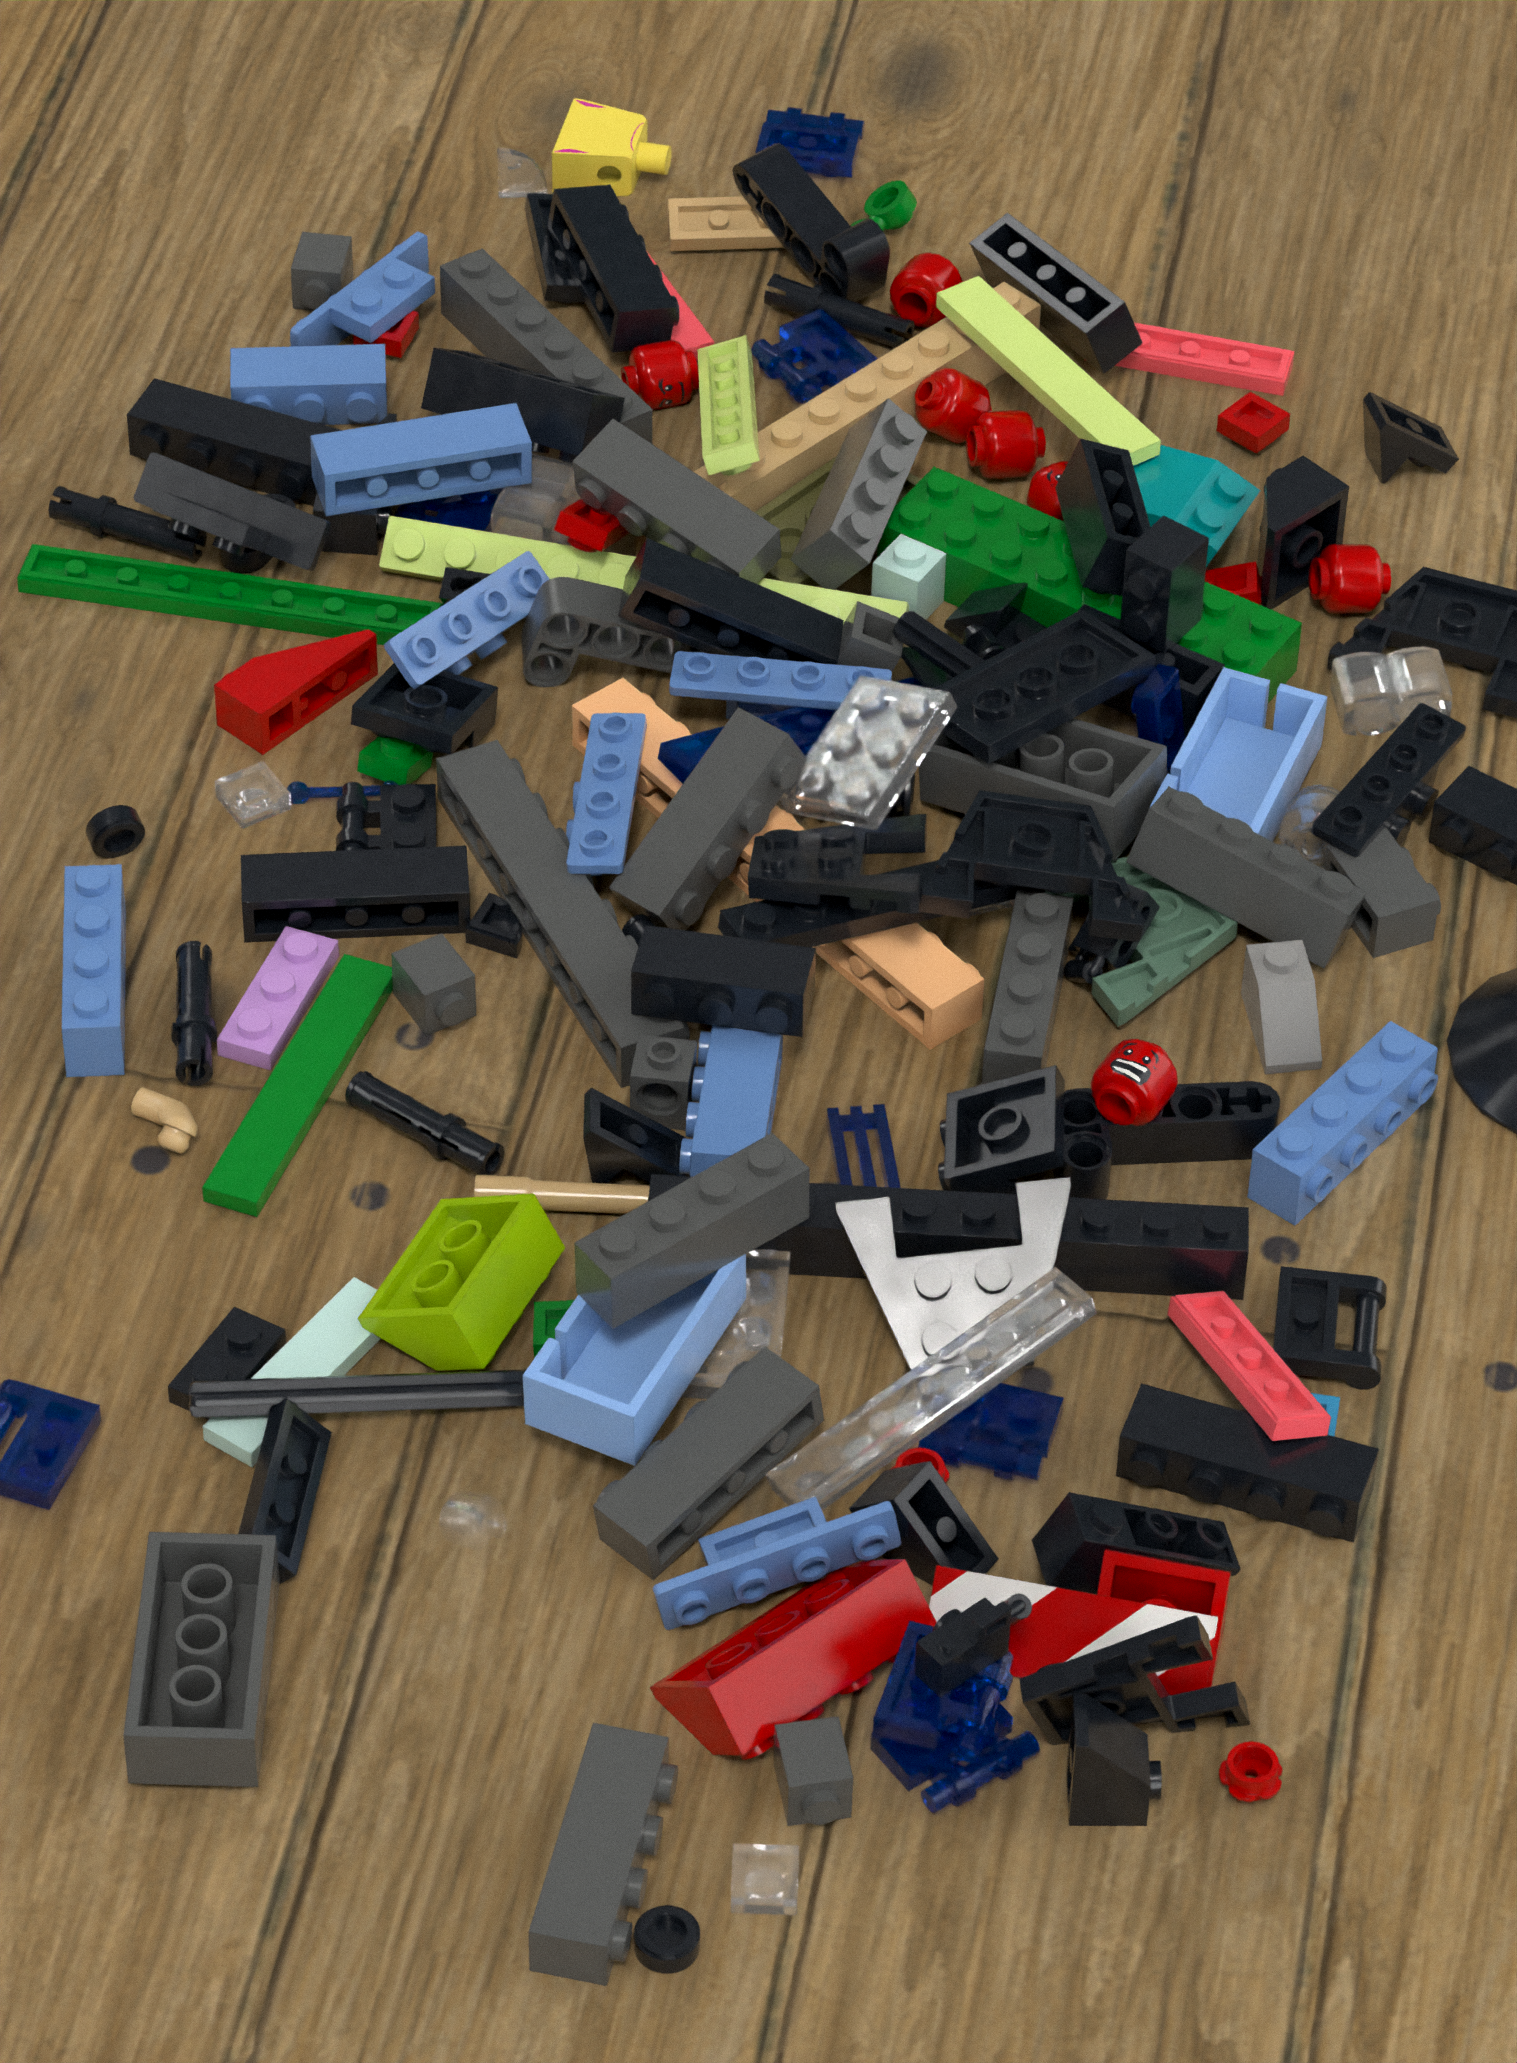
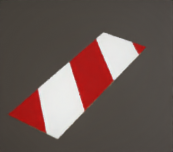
[924,1565,1218,1695]

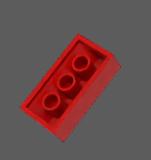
[650,1559,936,1760]

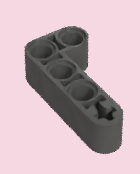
[521,577,708,687]

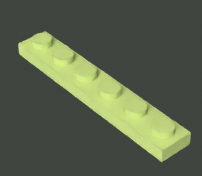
[697,335,760,476]

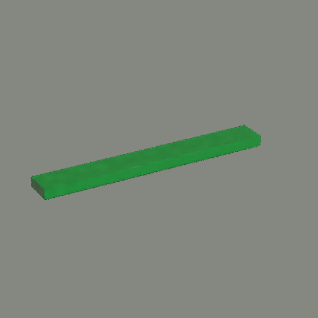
[17,544,444,645]

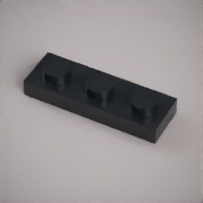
[525,193,585,303]
[238,1399,332,1584]

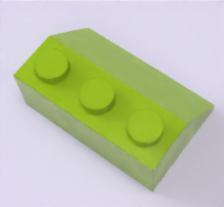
[358,1193,565,1371]

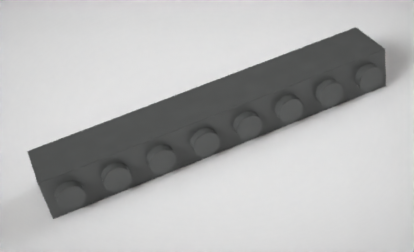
[436,740,690,1088]

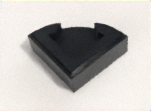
[465,893,522,959]

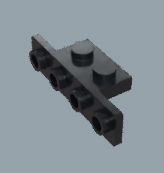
[134,453,331,571]
[1311,703,1466,857]

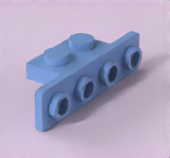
[290,231,435,347]
[384,551,549,689]
[669,651,892,728]
[566,713,647,876]
[653,1496,902,1630]

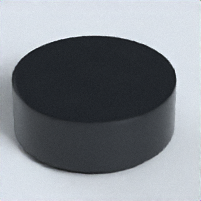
[86,805,145,858]
[634,1905,700,1974]

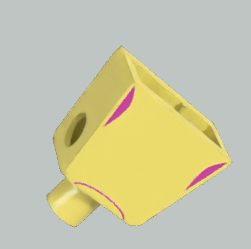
[552,98,671,196]

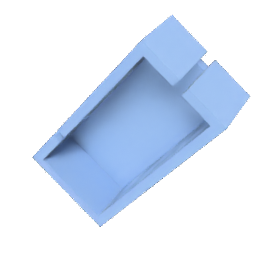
[1150,667,1328,842]
[523,1254,746,1466]

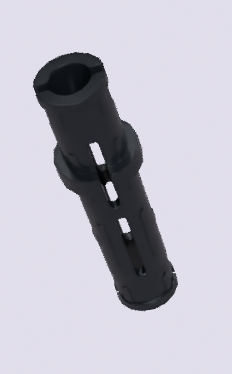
[764,273,915,348]
[48,486,207,562]
[171,941,217,1086]
[345,1071,505,1175]

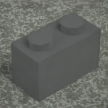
[1324,828,1441,958]

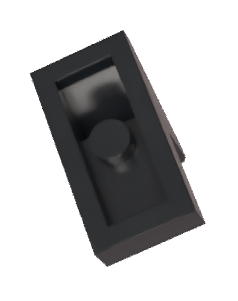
[1363,392,1459,484]
[944,582,1047,649]
[583,1087,686,1183]

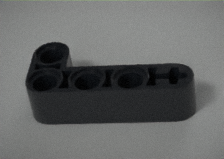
[733,143,890,302]
[1053,1081,1280,1199]

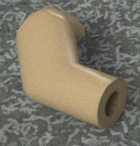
[131,1087,198,1154]

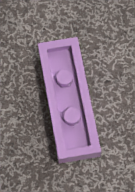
[217,926,339,1070]

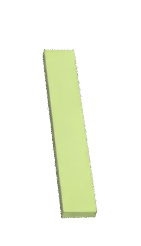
[936,276,1161,466]

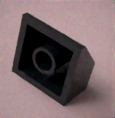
[1258,455,1349,610]

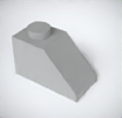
[1241,940,1322,1074]

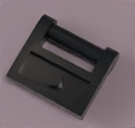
[1273,1266,1387,1390]

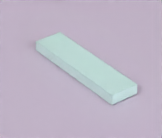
[203,1277,381,1467]

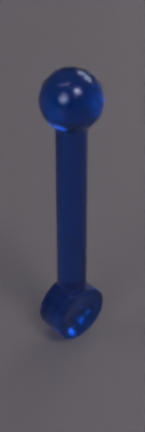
[287,780,398,804]

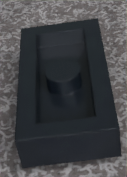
[168,1307,286,1420]

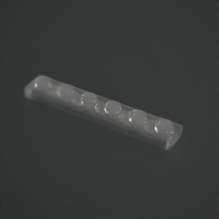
[766,1267,1097,1511]

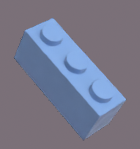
[230,344,387,425]

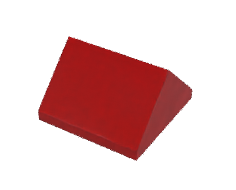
[1097,1549,1231,1688]

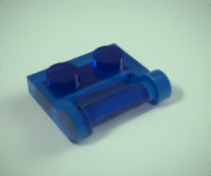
[0,1379,101,1510]

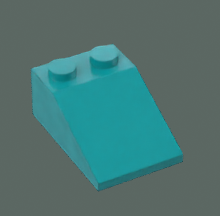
[1133,445,1261,567]

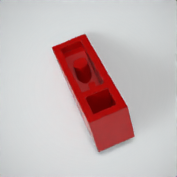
[214,629,378,755]

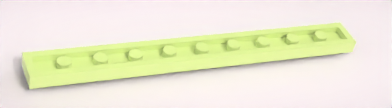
[379,516,910,624]

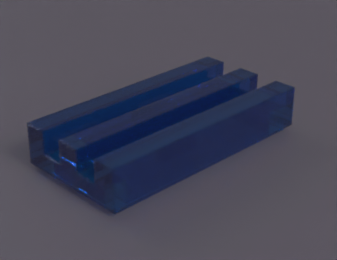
[826,1104,901,1188]

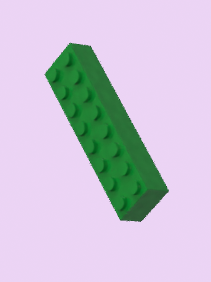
[877,467,1302,703]

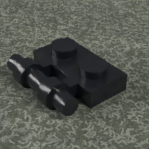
[336,782,437,851]

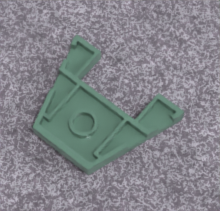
[1045,857,1238,1027]

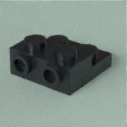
[351,663,498,754]
[938,1065,1065,1194]

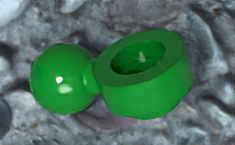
[850,180,917,231]

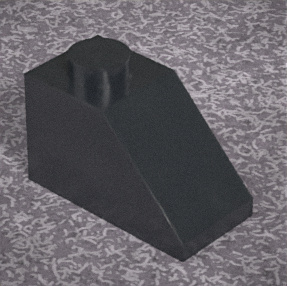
[849,1461,999,1586]
[1066,1694,1162,1826]

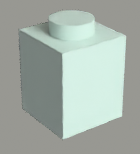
[871,534,946,620]

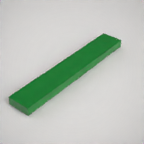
[202,954,393,1217]

